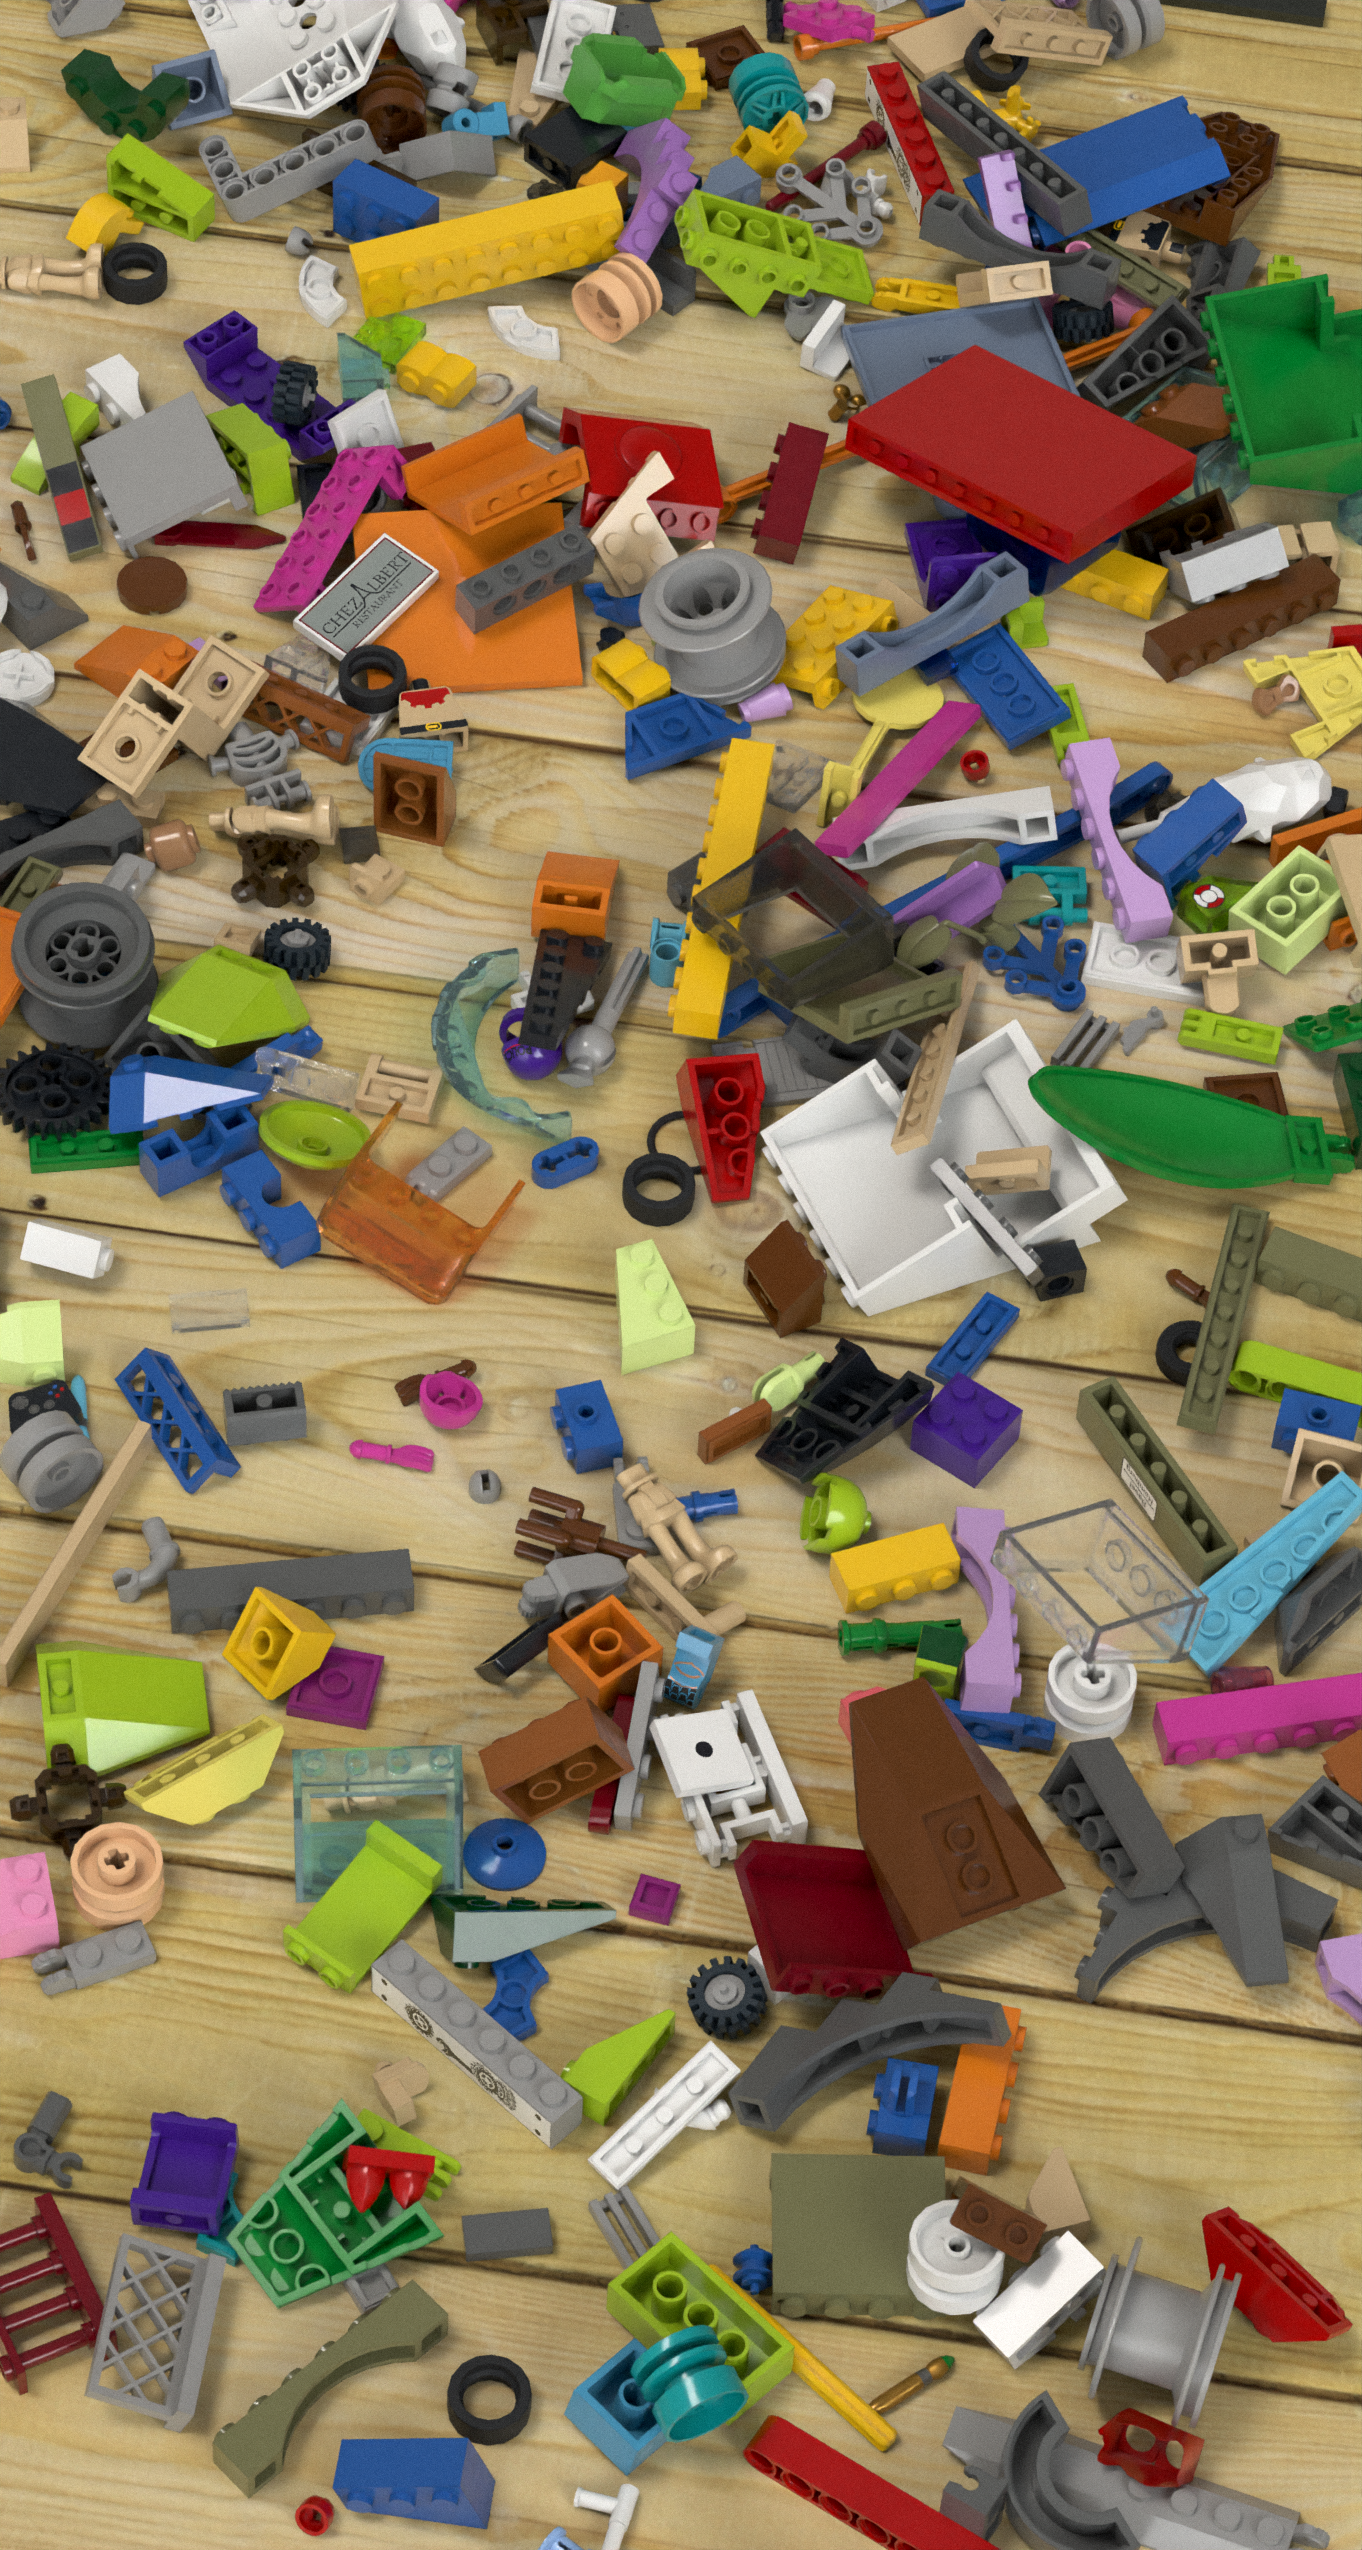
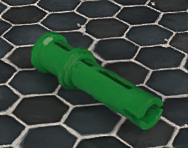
[838,1618,963,1656]

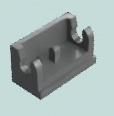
[939,2466,1009,2541]

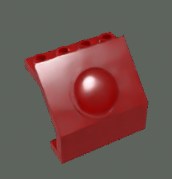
[559,407,724,542]

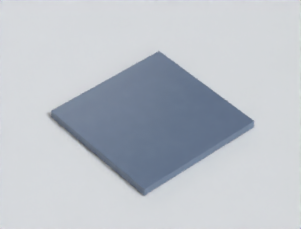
[841,297,1080,407]

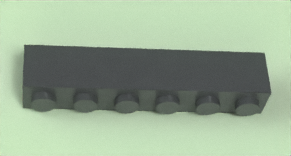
[167,1549,414,1634]

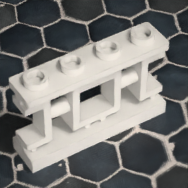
[654,1689,808,1868]

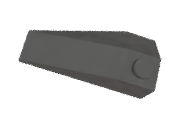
[0,561,89,651]
[1175,1814,1289,1987]

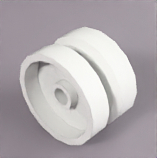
[1043,1639,1137,1742]
[906,2199,1005,2315]

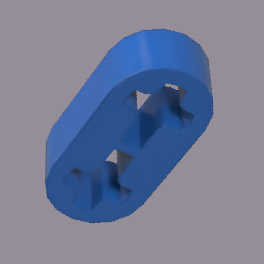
[531,1136,599,1189]

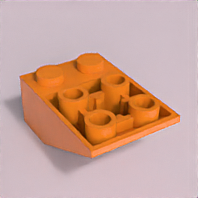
[531,851,620,940]

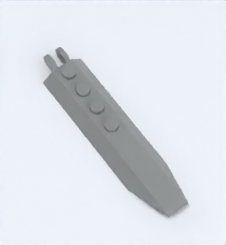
[942,2406,1330,2550]

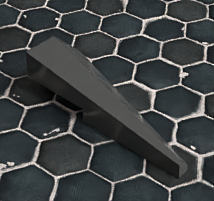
[1185,237,1261,374]

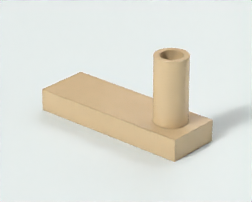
[623,1554,746,1642]

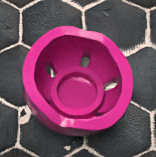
[419,1371,483,1430]

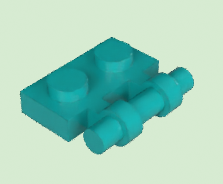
[1011,865,1088,926]

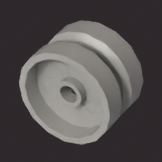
[1086,0,1165,60]
[0,1410,103,1513]

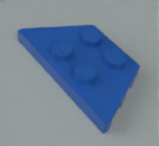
[625,693,752,780]

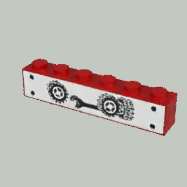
[865,61,955,226]

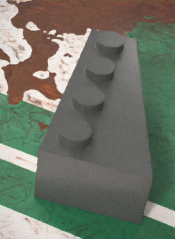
[1076,294,1210,411]

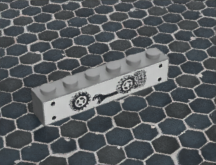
[371,1939,583,2150]

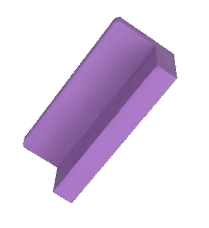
[891,861,1007,939]

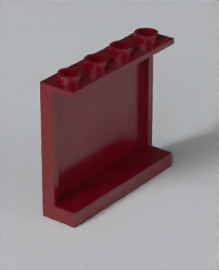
[733,1840,934,2000]

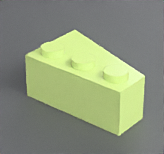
[615,1239,696,1375]

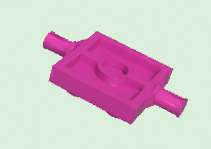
[783,0,875,43]

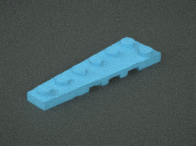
[1157,1470,1362,1679]

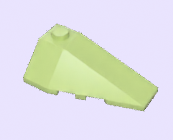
[0,1299,65,1387]

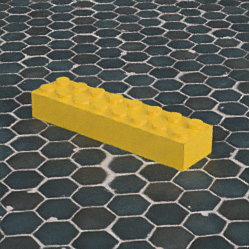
[349,180,624,320]

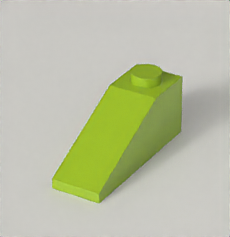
[560,2009,676,2127]

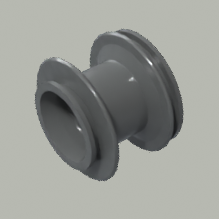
[11,882,159,1050]

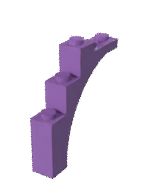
[614,118,699,263]

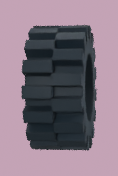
[1052,298,1114,343]

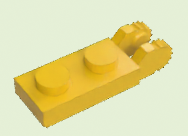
[871,276,960,314]

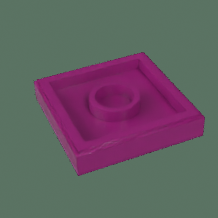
[286,1646,384,1730]

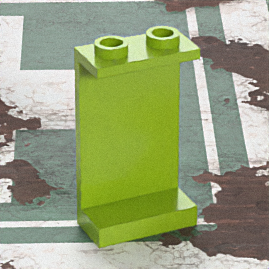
[283,1819,443,1994]

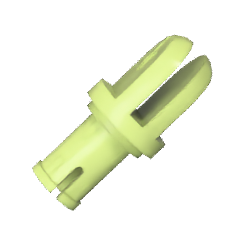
[752,1351,826,1413]

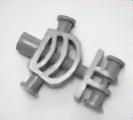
[208,722,312,810]

